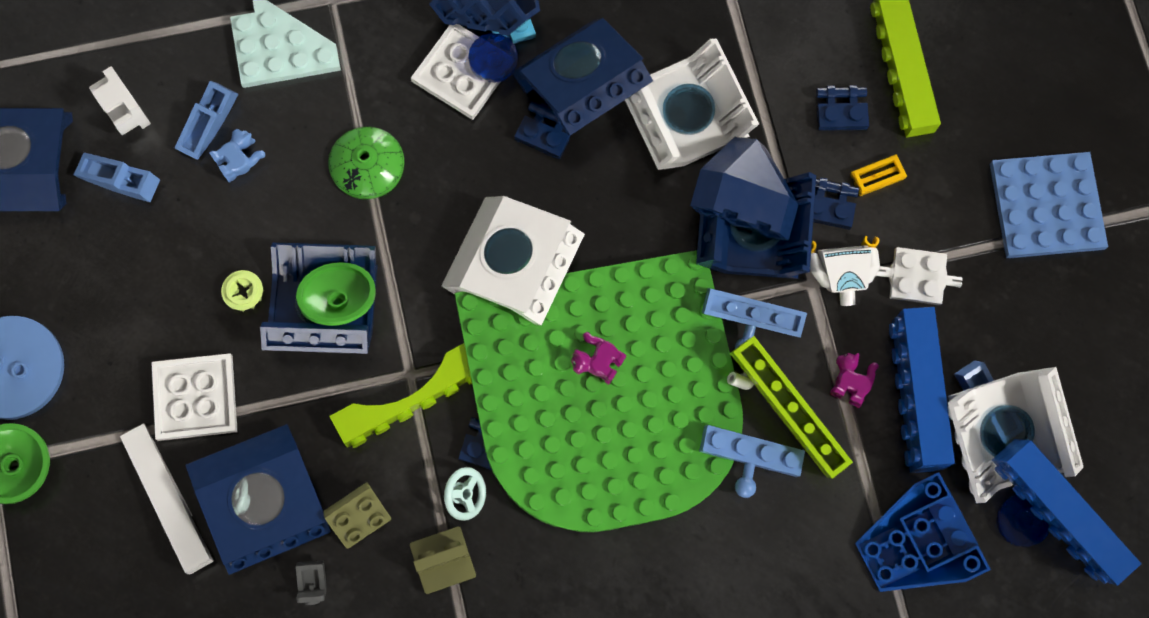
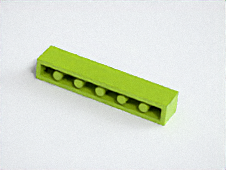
[870,0,941,138]
[730,336,853,479]

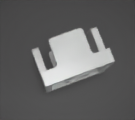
[89,66,151,135]

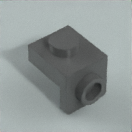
[296,560,327,605]

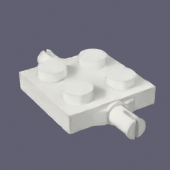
[876,247,962,305]

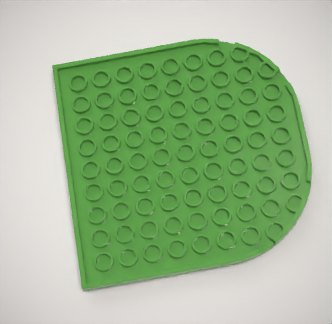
[455,250,743,532]

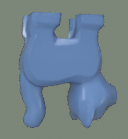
[209,129,265,182]

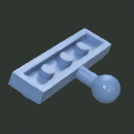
[701,288,807,349]
[699,425,805,498]

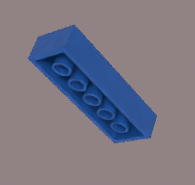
[889,307,955,473]
[992,439,1141,586]

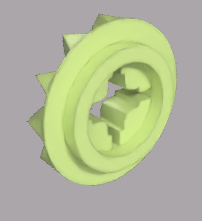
[221,270,264,312]

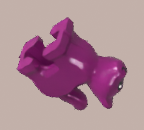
[571,332,627,385]
[829,353,879,408]

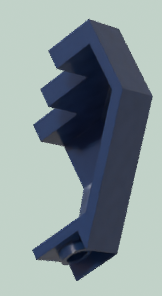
[429,0,540,36]
[690,137,799,241]

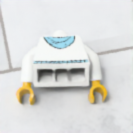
[810,236,880,306]

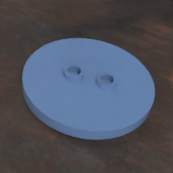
[0,316,64,420]

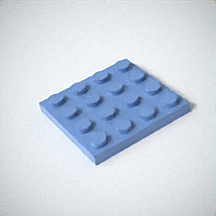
[990,152,1108,258]

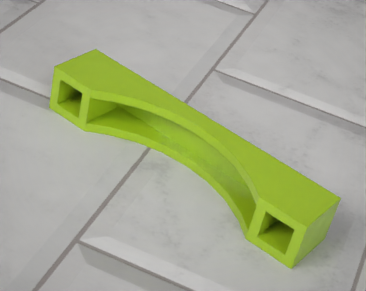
[329,343,472,448]

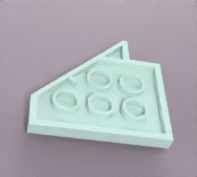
[230,0,341,88]

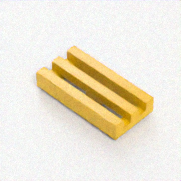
[850,154,907,196]

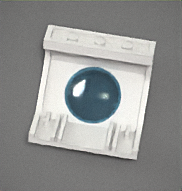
[625,39,759,170]
[441,196,585,325]
[948,367,1083,503]

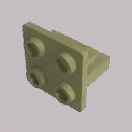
[323,482,391,549]
[410,526,476,594]

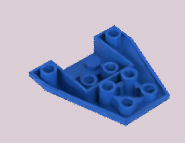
[855,472,991,592]

